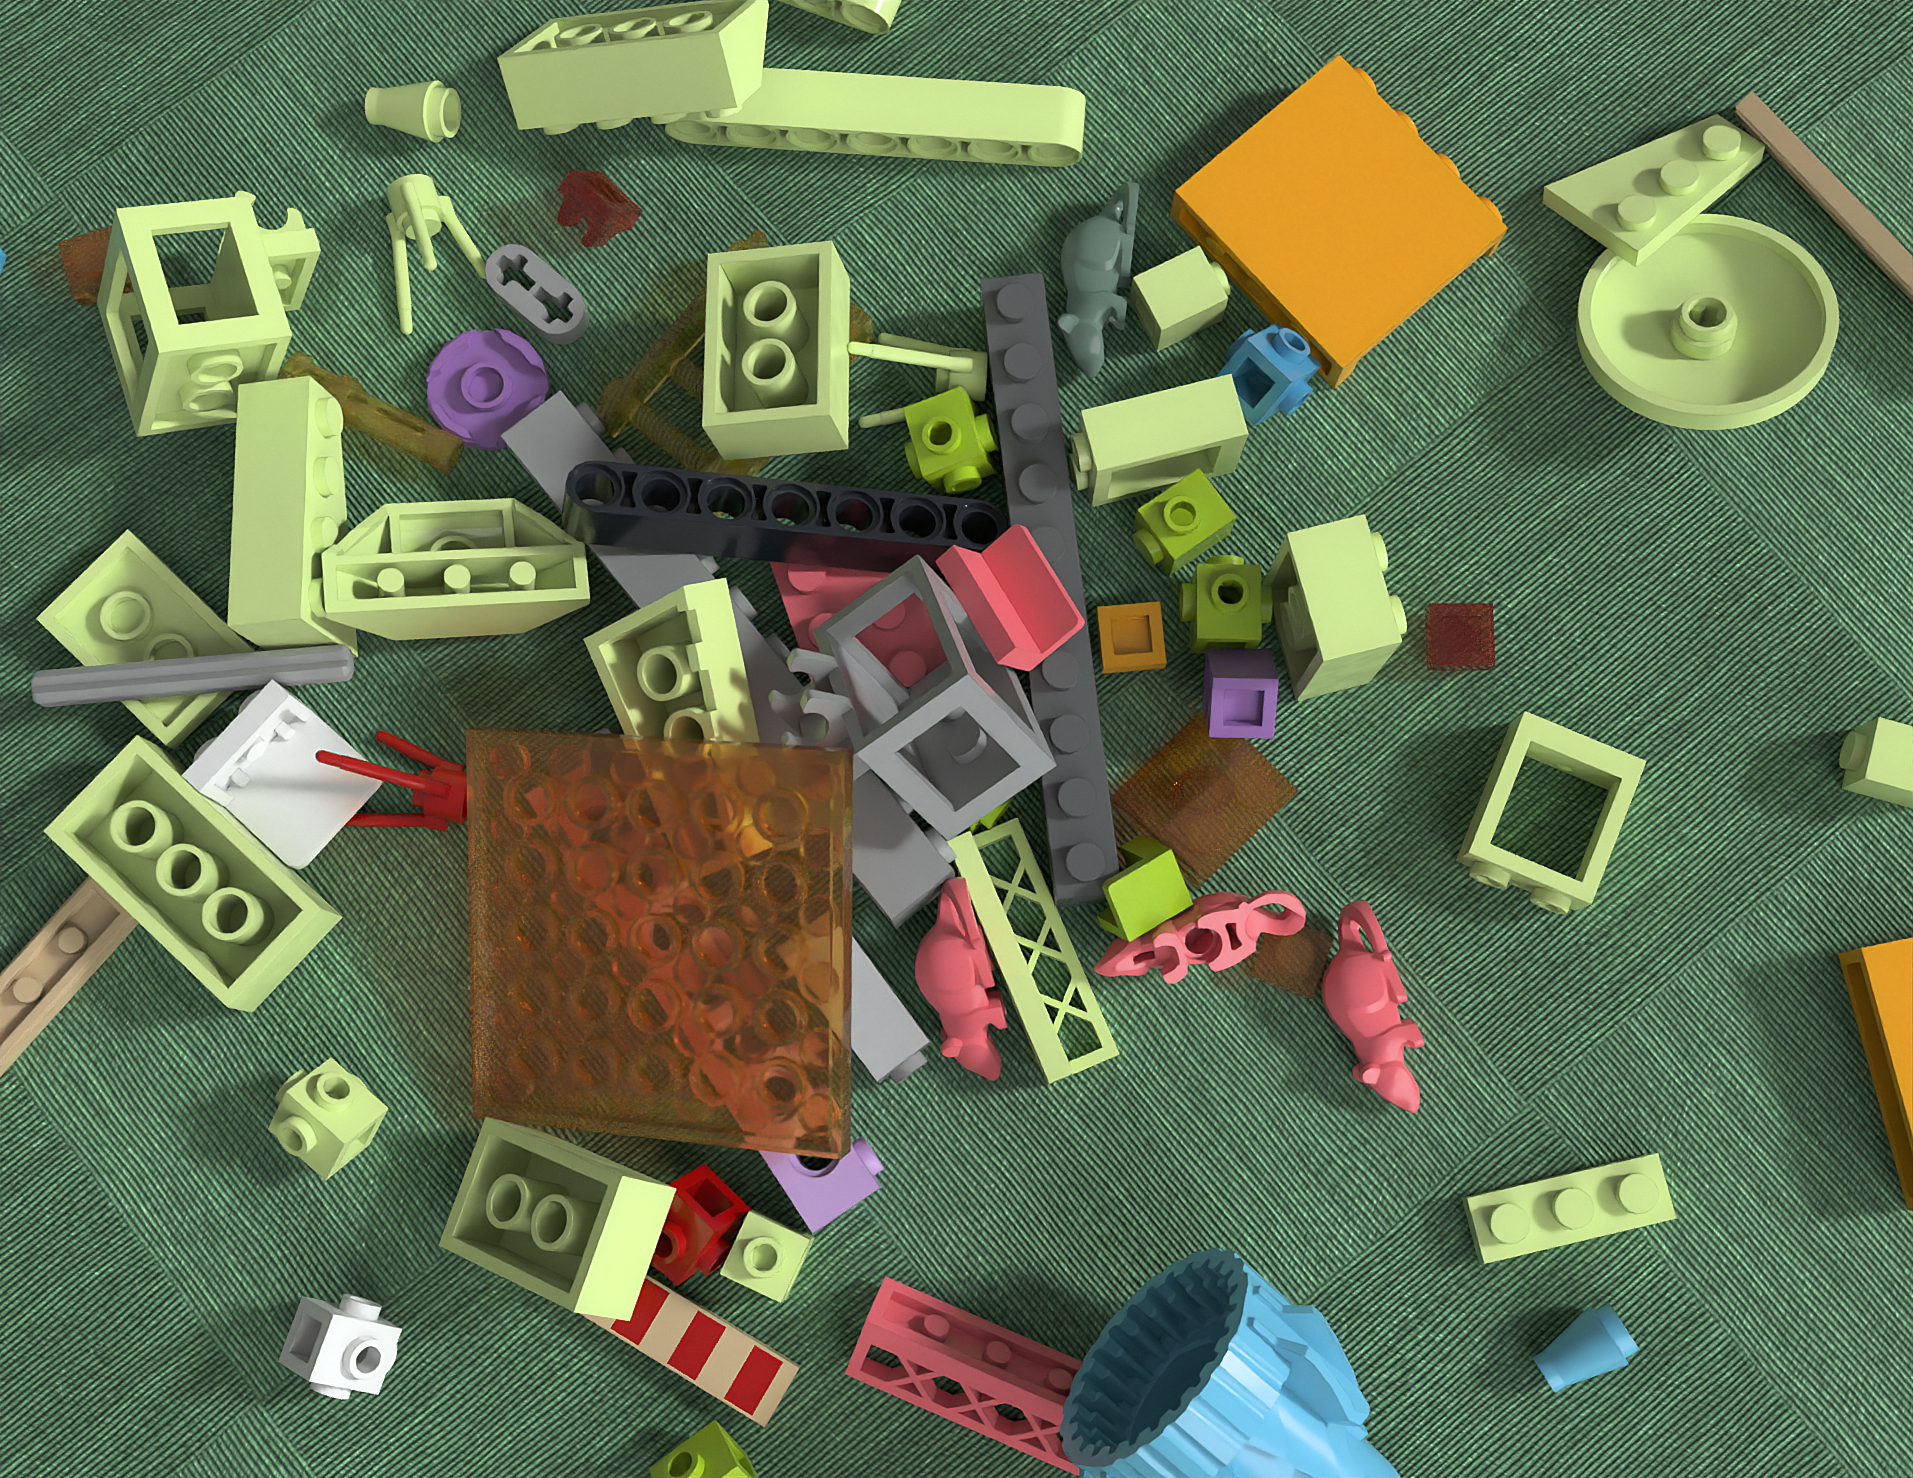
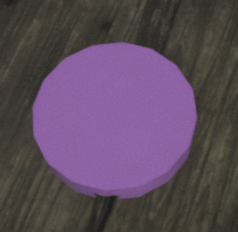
[426,328,551,451]

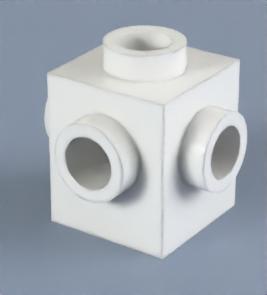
[278,1294,402,1399]

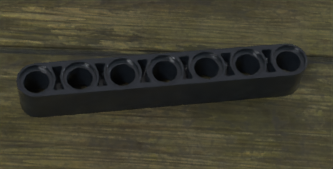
[561,461,1009,578]

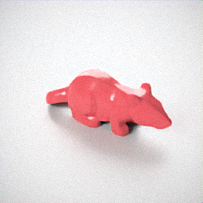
[914,877,1008,1081]
[1094,890,1306,984]
[1321,900,1424,1114]

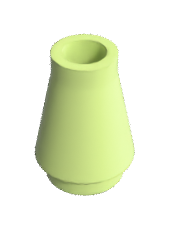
[365,80,461,143]

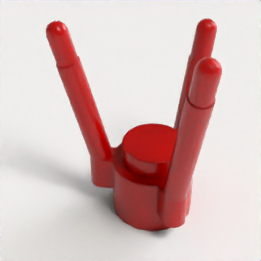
[315,730,476,832]

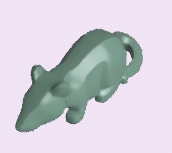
[1056,182,1140,379]

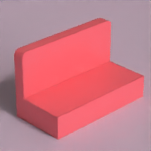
[935,524,1085,672]

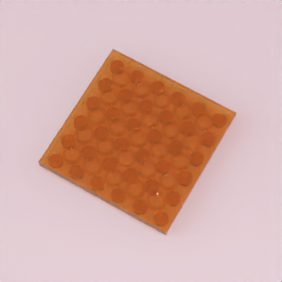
[466,726,853,1160]

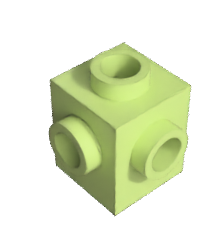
[268,1057,389,1181]

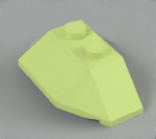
[321,498,590,641]

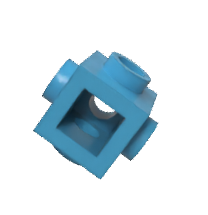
[1216,323,1322,427]

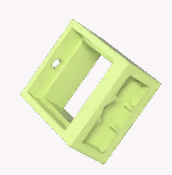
[1068,374,1249,507]
[1456,711,1647,915]

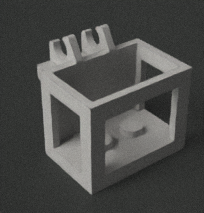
[768,554,1057,841]

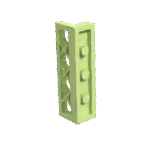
[946,818,1120,1086]

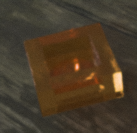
[58,226,133,306]
[1249,926,1334,1000]

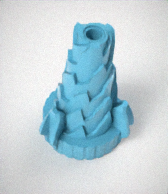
[1060,1248,1401,1478]

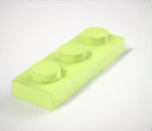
[1462,1153,1677,1264]

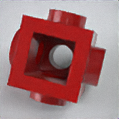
[651,1164,751,1286]

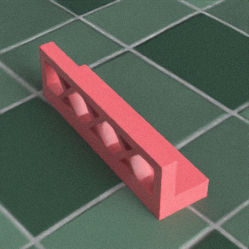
[845,1276,1083,1477]

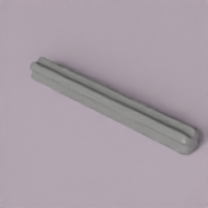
[31,644,354,707]

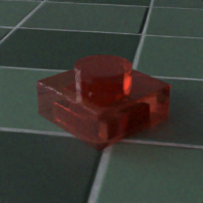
[1425,603,1495,671]

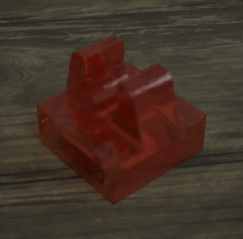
[557,171,643,247]

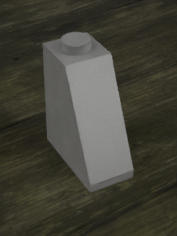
[777,908,931,1085]

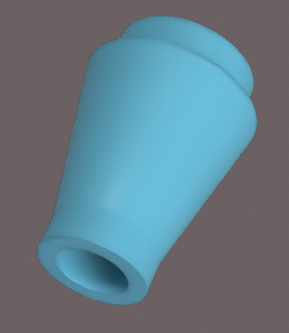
[1532,1303,1639,1393]

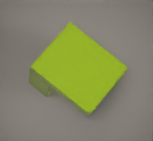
[1097,835,1193,943]

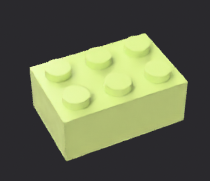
[702,240,850,461]
[1263,514,1407,701]
[439,1117,676,1321]

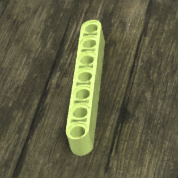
[665,67,1086,167]

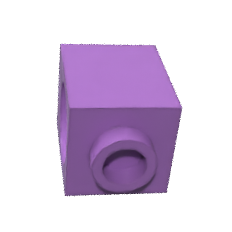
[1202,648,1279,739]

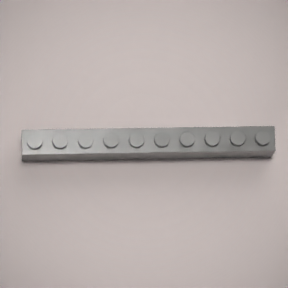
[500,390,957,929]

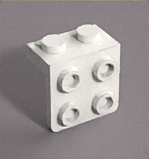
[181,679,382,869]

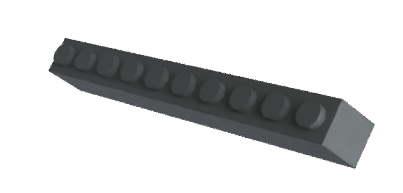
[980,272,1119,908]

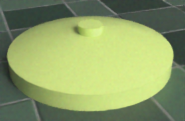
[1576,214,1839,430]

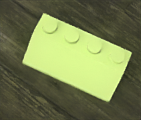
[497,0,769,135]

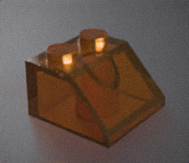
[1110,711,1298,890]

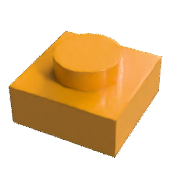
[1096,601,1167,674]

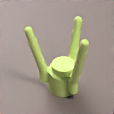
[386,174,486,335]
[847,333,988,428]

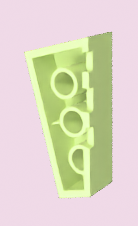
[227,376,358,658]
[583,578,781,883]

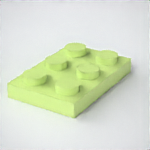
[36,529,257,750]

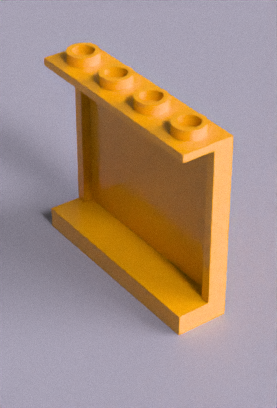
[1170,54,1508,389]

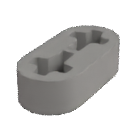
[485,244,590,345]

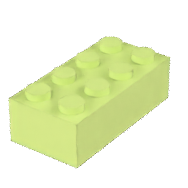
[44,735,343,1013]

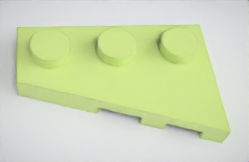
[1542,114,1765,267]

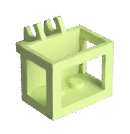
[97,191,321,437]

